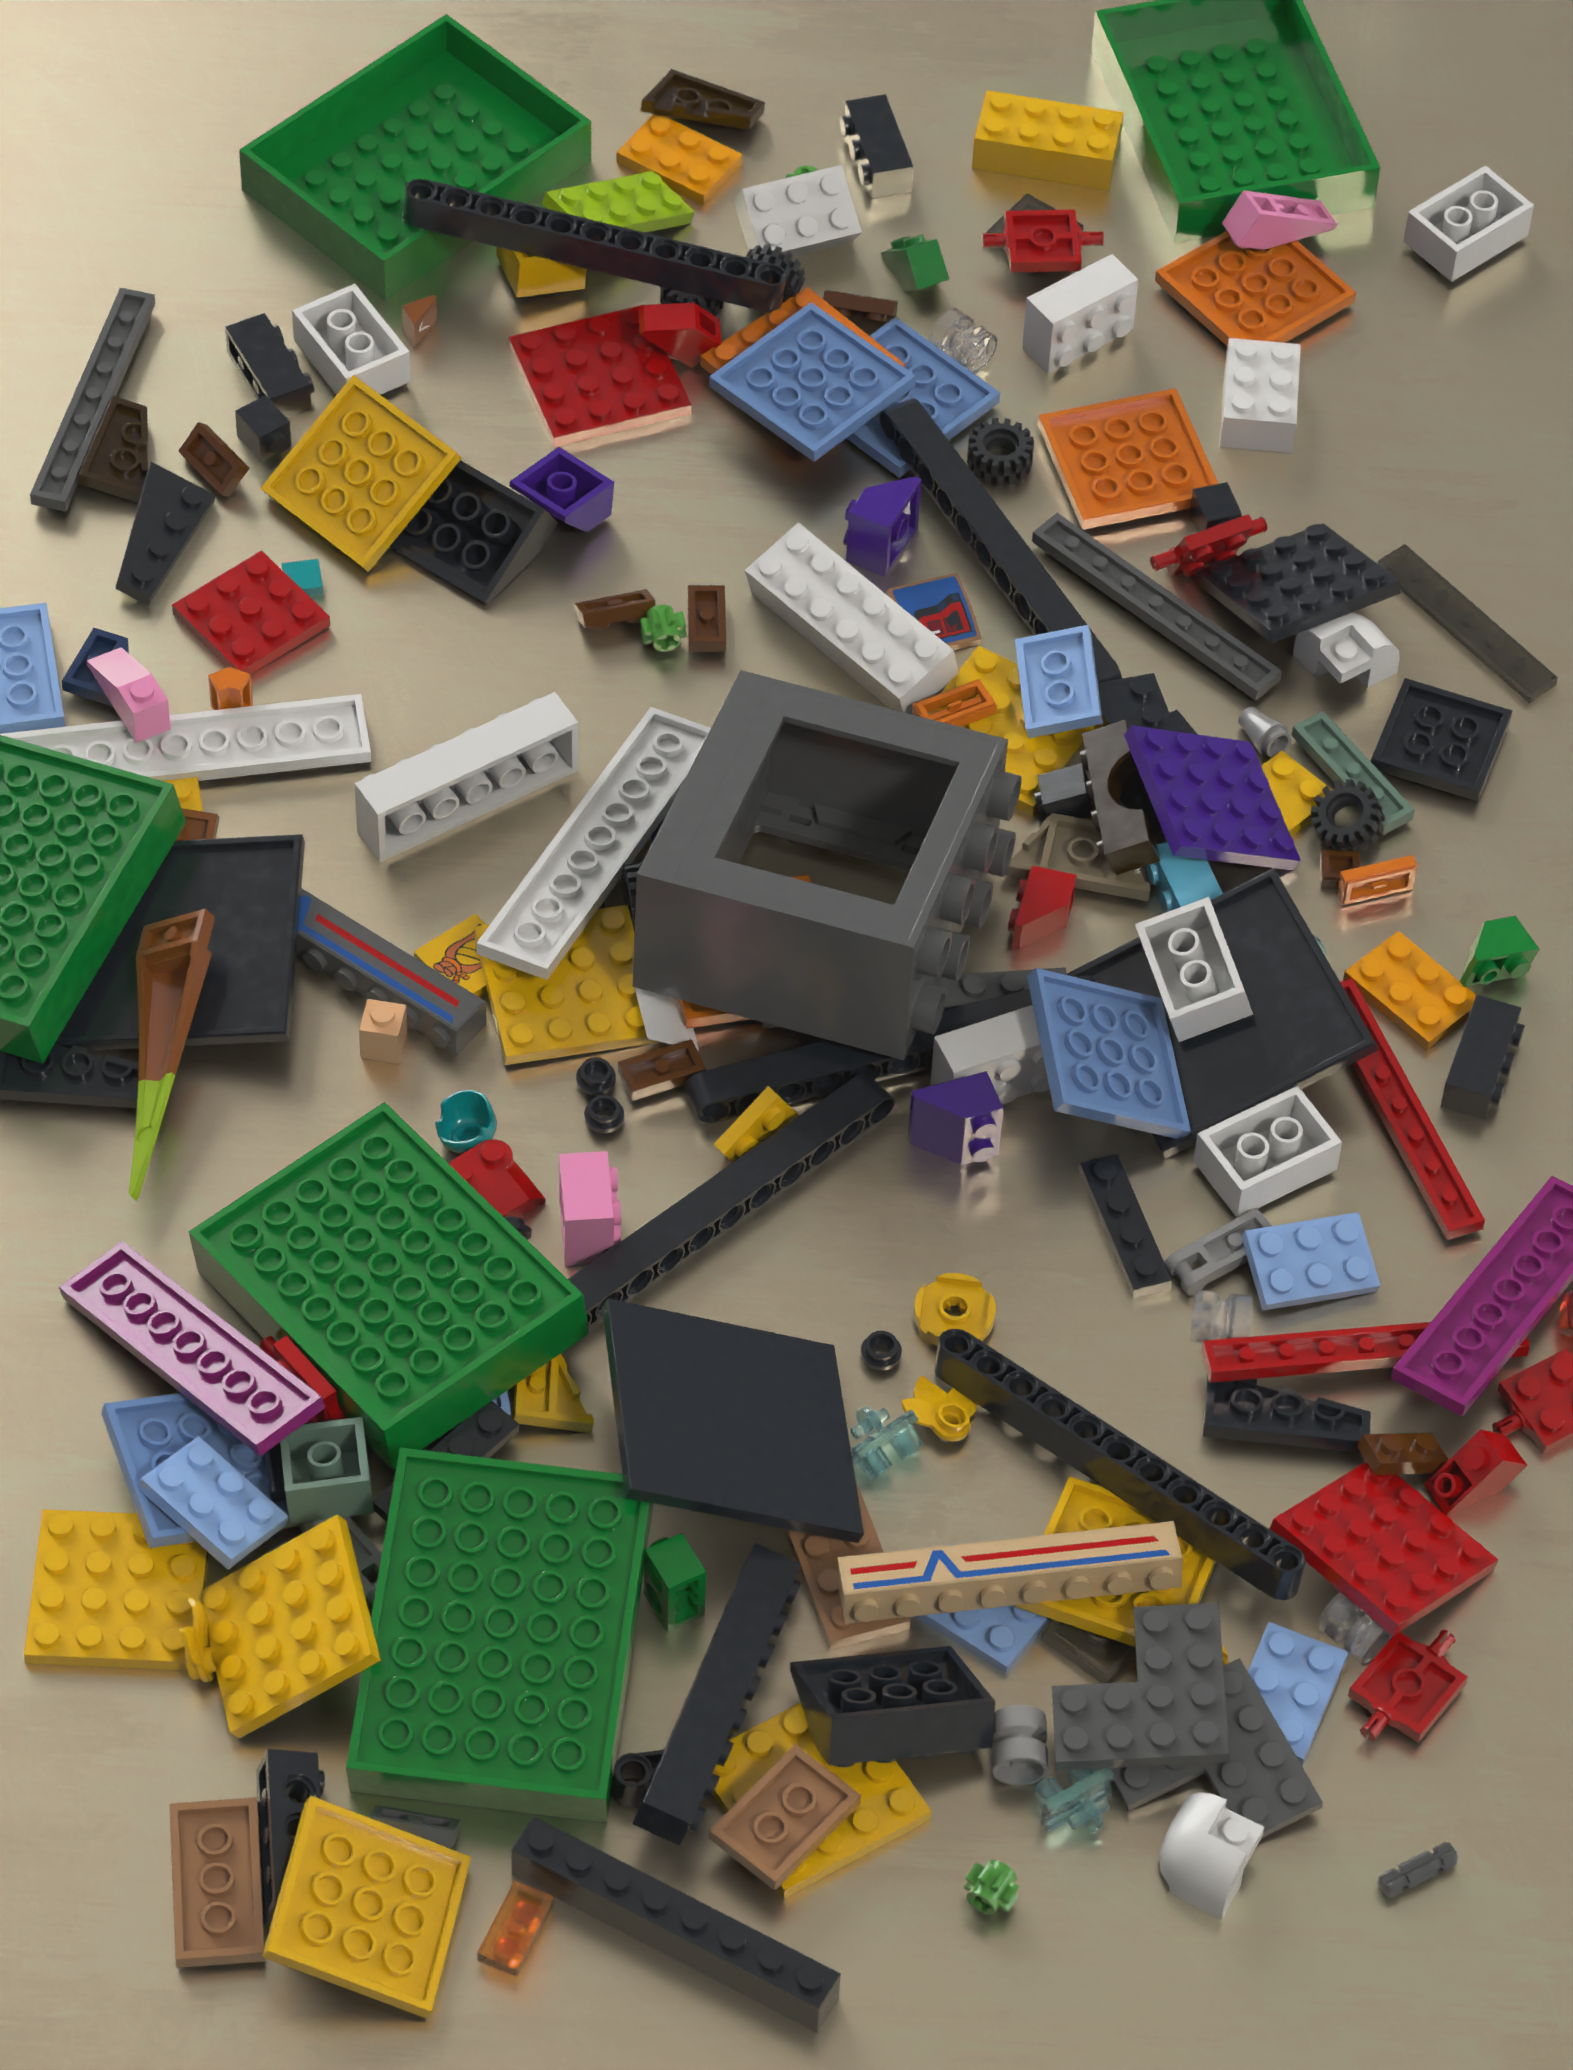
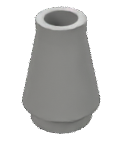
[1238,707,1291,758]

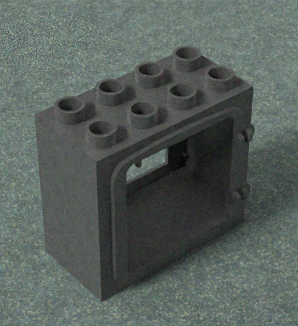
[633,670,1022,1060]

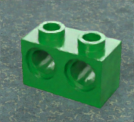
[644,1533,706,1632]

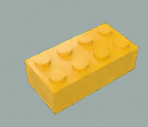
[972,90,1124,191]

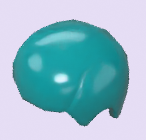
[435,1090,497,1154]

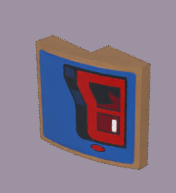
[887,573,982,650]

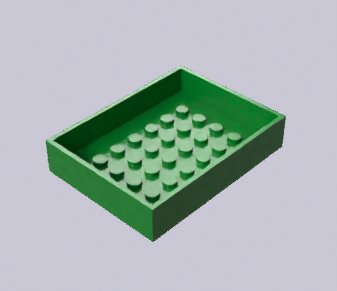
[1091,0,1381,243]
[239,14,591,301]
[0,735,186,1064]
[188,1102,589,1470]
[346,1447,654,1823]

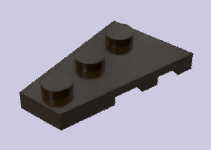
[640,69,765,129]
[77,395,148,503]

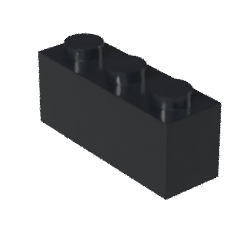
[840,94,914,199]
[225,313,314,418]
[1440,994,1525,1120]

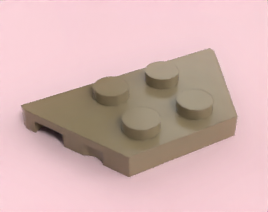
[1006,813,1151,901]

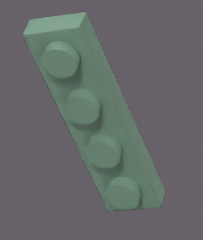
[1291,711,1415,835]

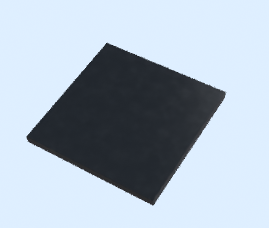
[55,834,305,1051]
[1067,868,1378,1159]
[602,1298,864,1543]

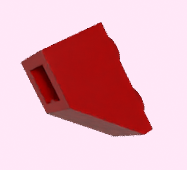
[638,303,722,368]
[1007,865,1077,949]
[1424,1429,1528,1516]

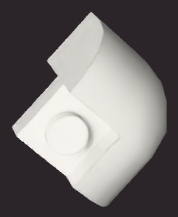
[1293,613,1400,688]
[1158,1792,1264,1920]

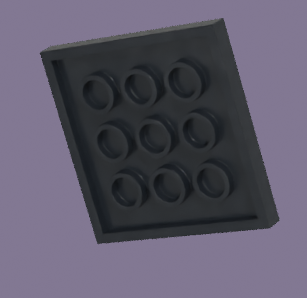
[1196,523,1401,643]

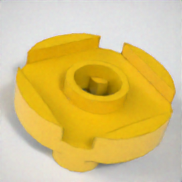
[914,1273,996,1346]

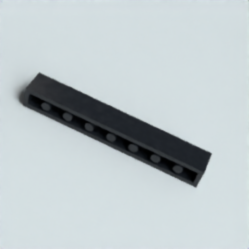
[632,1543,802,1846]
[511,1816,841,2033]

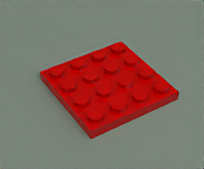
[508,304,692,448]
[1269,1462,1499,1636]

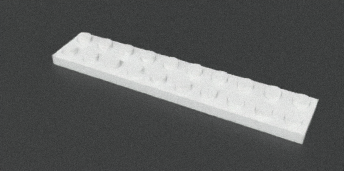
[0,694,371,781]
[476,707,711,980]

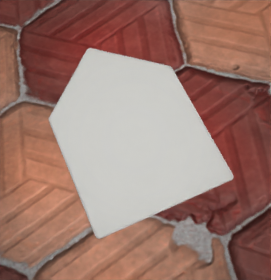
[635,988,699,1051]

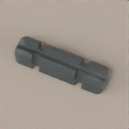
[1377,1842,1458,1897]

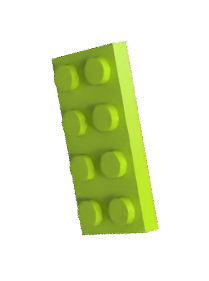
[542,171,695,233]

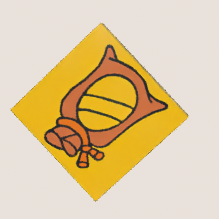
[413,913,488,997]

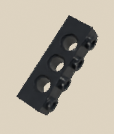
[256,1749,325,1925]

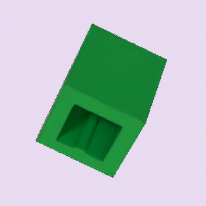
[880,234,950,291]
[1460,915,1539,987]

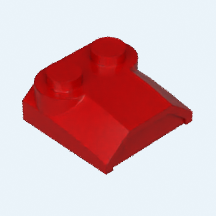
[448,1139,546,1218]

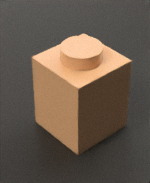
[359,999,407,1064]

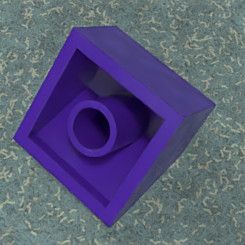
[509,447,614,532]
[843,477,922,577]
[908,1071,1004,1165]

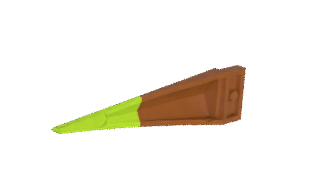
[128,908,215,1202]

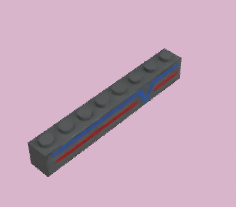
[296,888,486,1055]

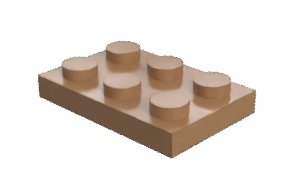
[709,1745,861,1890]

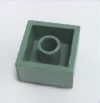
[280,1417,374,1524]

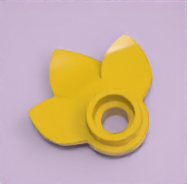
[901,1376,977,1441]
[179,1598,217,1682]

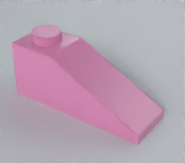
[1222,190,1337,250]
[87,647,171,743]

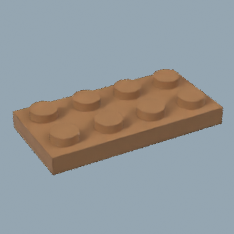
[784,1483,910,1651]
[169,1797,265,1968]

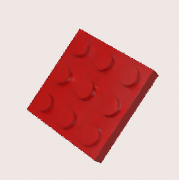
[172,550,330,674]

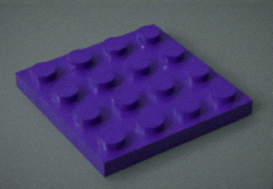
[1124,725,1301,870]

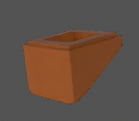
[402,294,437,347]

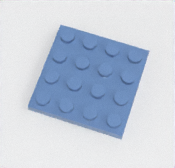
[709,302,916,462]
[847,317,1000,478]
[1027,968,1191,1139]
[101,1393,300,1548]

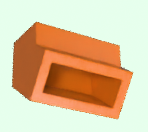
[208,667,253,710]

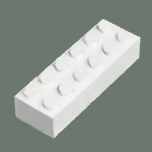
[745,522,959,715]
[355,692,579,863]

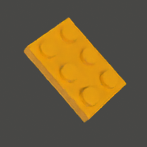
[616,114,743,205]
[1343,931,1476,1051]

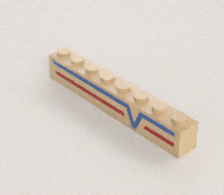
[838,1521,1182,1624]

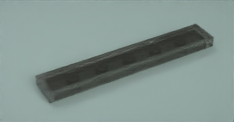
[1377,544,1558,703]

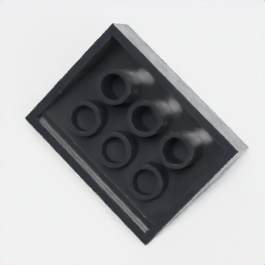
[389,460,558,605]
[790,1646,996,1768]

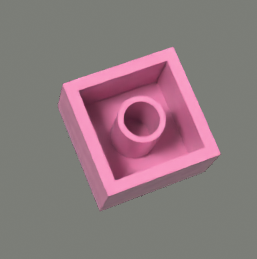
[559,1151,621,1267]

